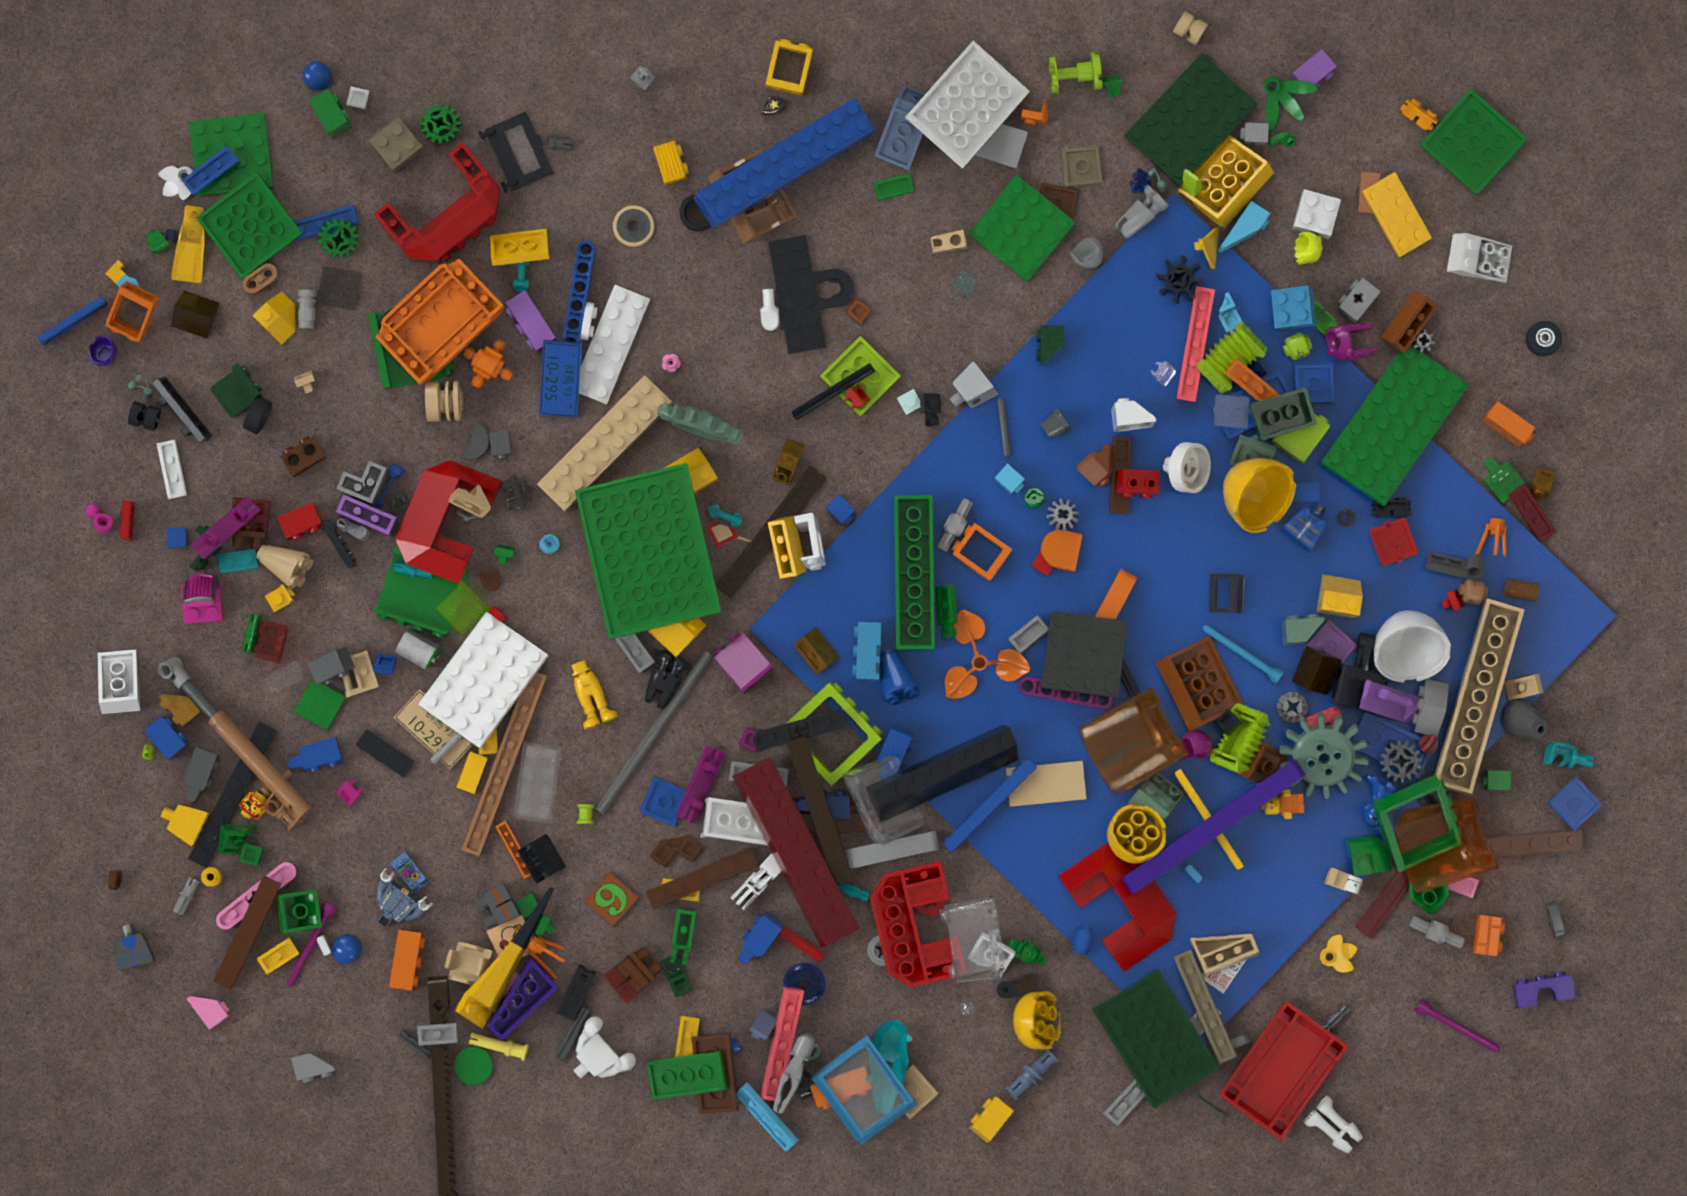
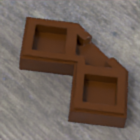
[650,836,703,867]

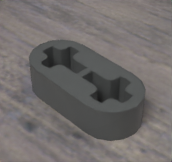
[1546,901,1565,939]
[1230,1032,1252,1049]

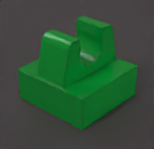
[494,544,516,566]
[534,914,556,936]

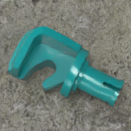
[1543,741,1594,769]

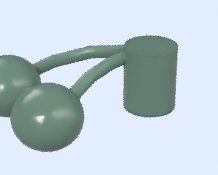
[1146,167,1166,192]
[128,375,152,399]

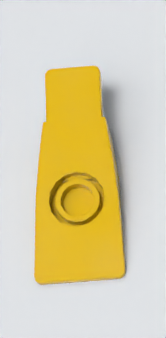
[171,205,204,283]

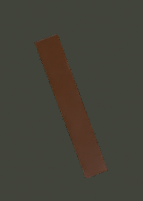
[213,875,281,990]

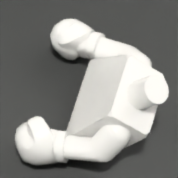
[573,1016,636,1078]

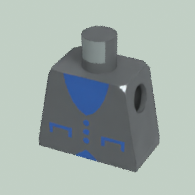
[115,924,156,971]

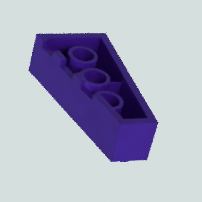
[487,957,558,1041]

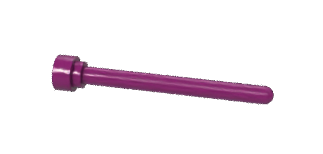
[287,901,339,987]
[1415,998,1500,1052]

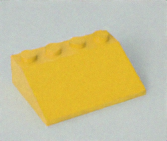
[1178,135,1274,229]

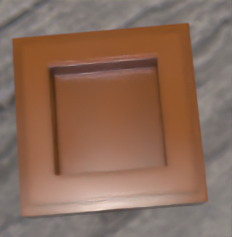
[845,298,872,325]

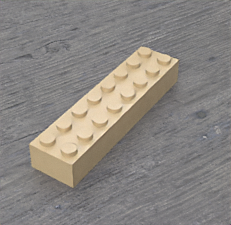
[537,375,673,513]

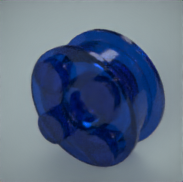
[783,963,826,1006]

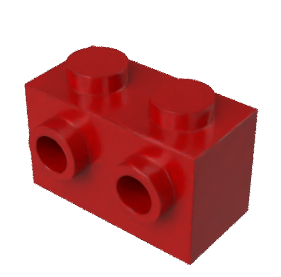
[1116,469,1159,499]
[277,502,323,541]

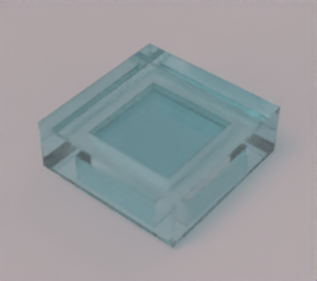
[952,270,978,296]

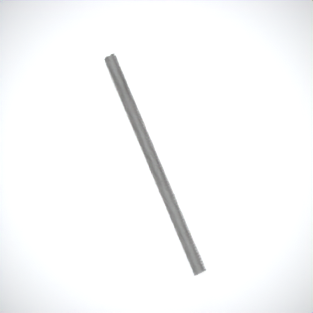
[595,651,713,814]

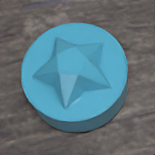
[539,534,560,554]

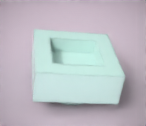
[897,389,920,415]

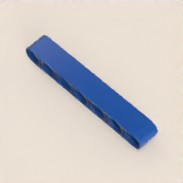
[562,240,595,343]

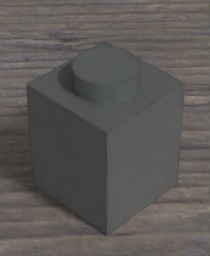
[489,430,512,460]

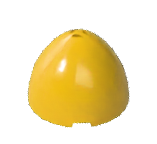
[1223,458,1296,533]

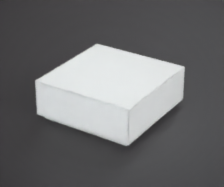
[346,86,370,110]
[316,935,332,956]

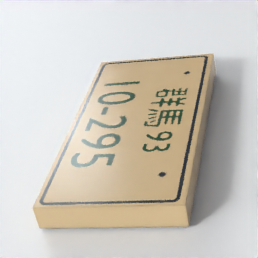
[394,689,473,769]

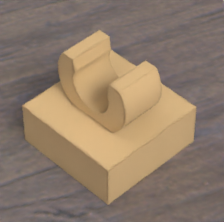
[294,370,315,393]

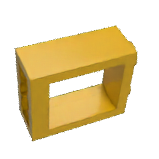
[765,39,813,96]

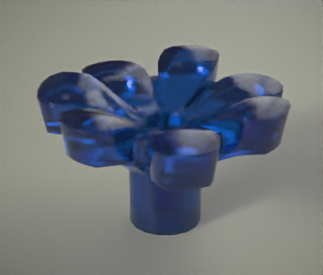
[1130,168,1151,193]

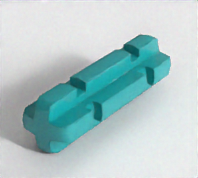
[837,882,870,902]

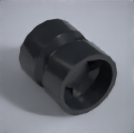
[128,401,161,432]

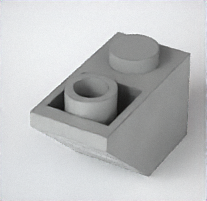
[291,1053,336,1083]

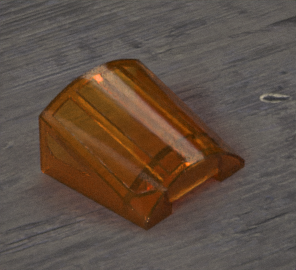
[1078,686,1189,794]
[1394,797,1499,894]

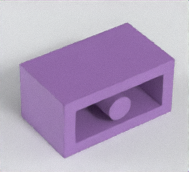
[1291,49,1337,88]

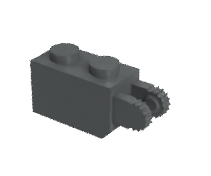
[183,747,221,803]

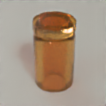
[1503,578,1539,602]

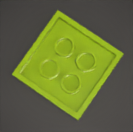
[820,336,901,417]

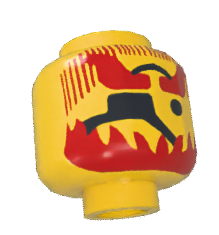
[240,791,267,820]

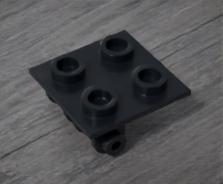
[517,834,566,884]

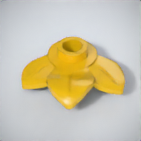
[1320,935,1357,972]

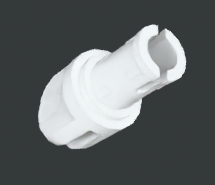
[760,289,780,331]

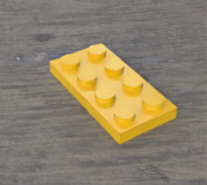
[1361,172,1432,257]

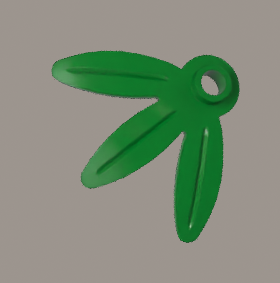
[1264,76,1318,132]

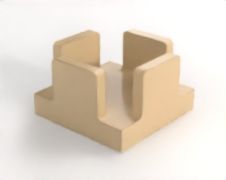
[445,942,495,985]

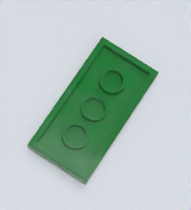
[646,1051,728,1100]

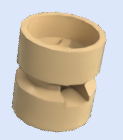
[1173,11,1208,46]

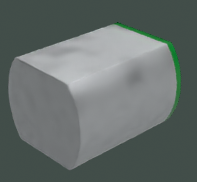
[395,628,442,670]

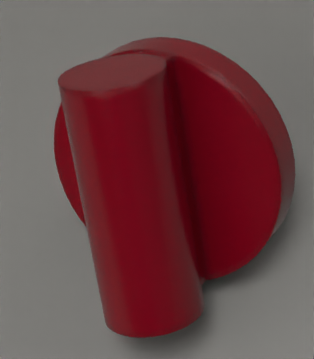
[1418,734,1438,754]

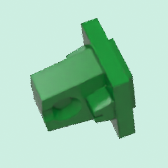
[1101,74,1123,98]

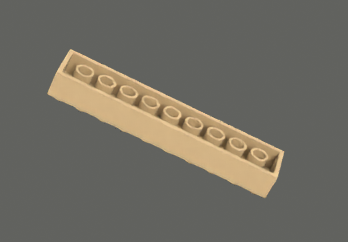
[1435,598,1525,796]

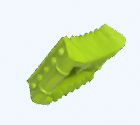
[1196,321,1267,393]
[1210,703,1271,773]

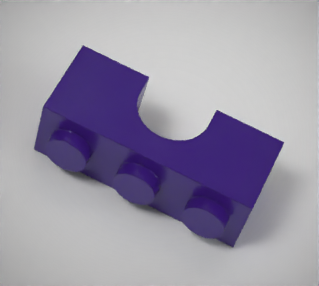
[1512,972,1576,1008]

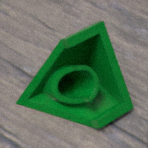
[218,824,257,855]
[1409,877,1449,914]

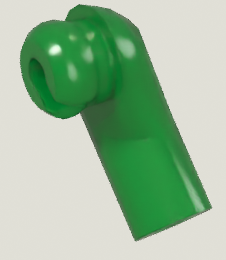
[1268,131,1296,147]

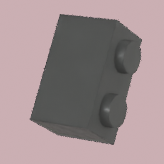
[308,647,355,686]

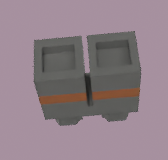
[475,883,520,927]

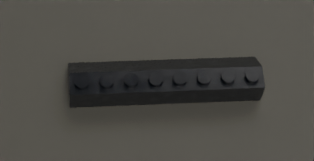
[866,724,1019,823]

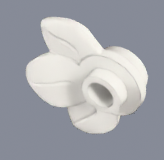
[158,166,193,200]

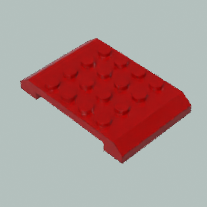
[1218,1001,1349,1141]

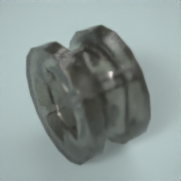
[1337,509,1355,527]

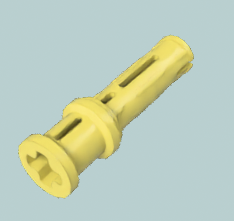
[469,1032,529,1061]

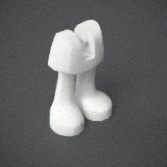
[1303,1096,1363,1153]

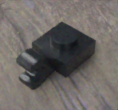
[920,393,941,427]

